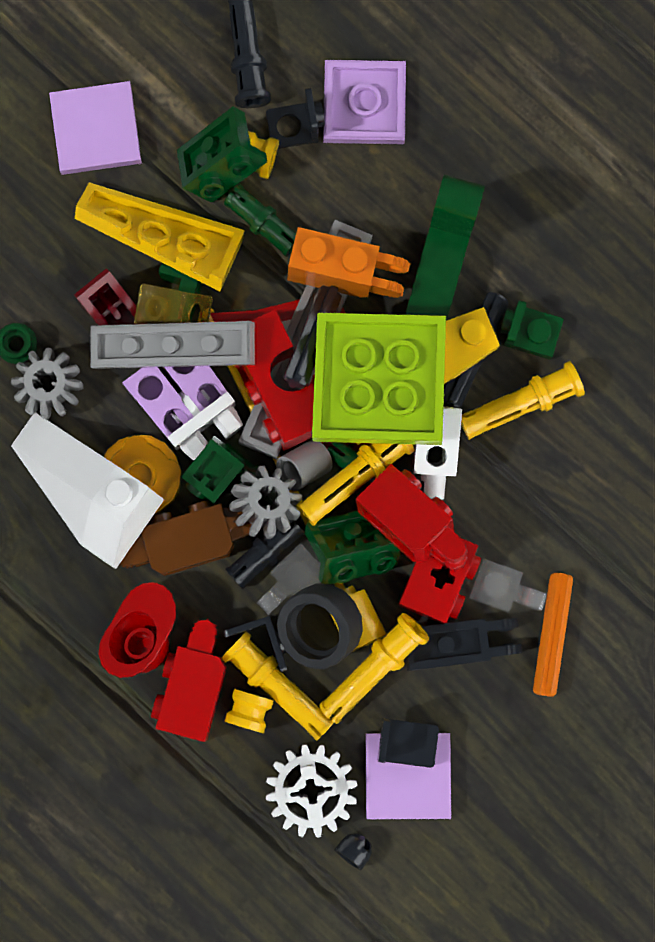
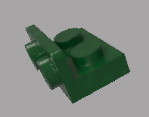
[177,106,267,202]
[305,511,401,584]

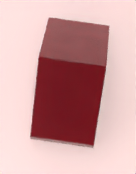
[74,268,150,326]

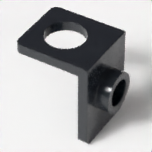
[266,88,325,149]
[223,616,288,672]
[377,718,439,768]

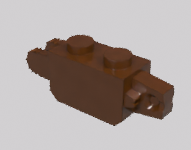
[119,500,252,576]

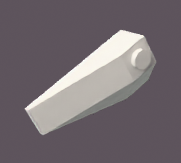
[11,412,164,569]

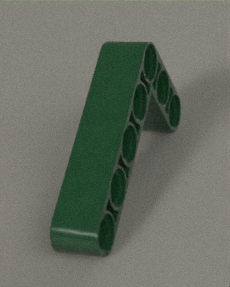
[405,175,485,321]

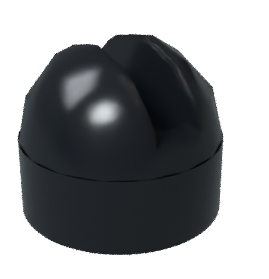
[334,833,372,871]

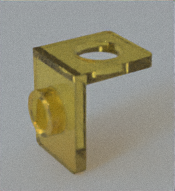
[134,284,213,324]

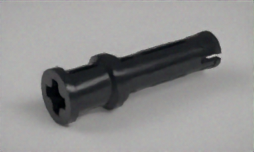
[228,0,272,109]

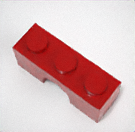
[234,309,314,451]

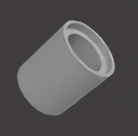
[276,439,332,491]

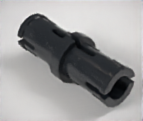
[225,520,305,589]

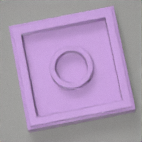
[323,60,406,144]
[49,81,142,175]
[366,733,451,819]

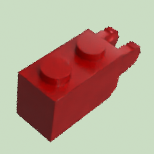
[355,464,468,572]
[151,619,227,742]

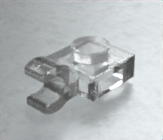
[257,543,321,615]
[469,559,547,613]

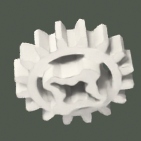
[266,744,357,837]

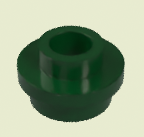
[0,323,38,364]

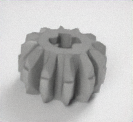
[11,348,83,420]
[229,466,302,539]

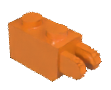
[287,227,410,298]

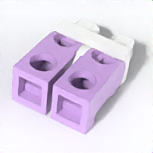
[122,366,244,461]

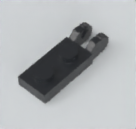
[405,618,522,671]

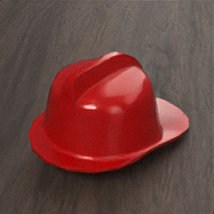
[98,582,176,678]

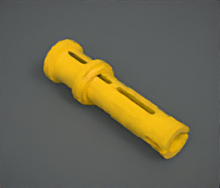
[461,361,585,440]
[297,443,415,526]
[319,613,429,724]
[221,631,334,741]

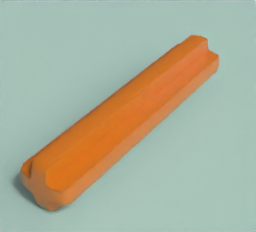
[533,573,573,697]

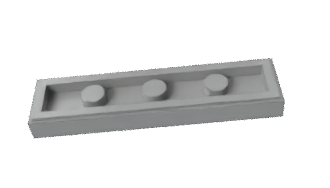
[91,321,255,369]

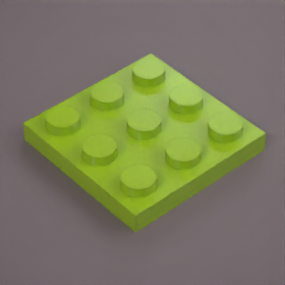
[312,313,446,445]

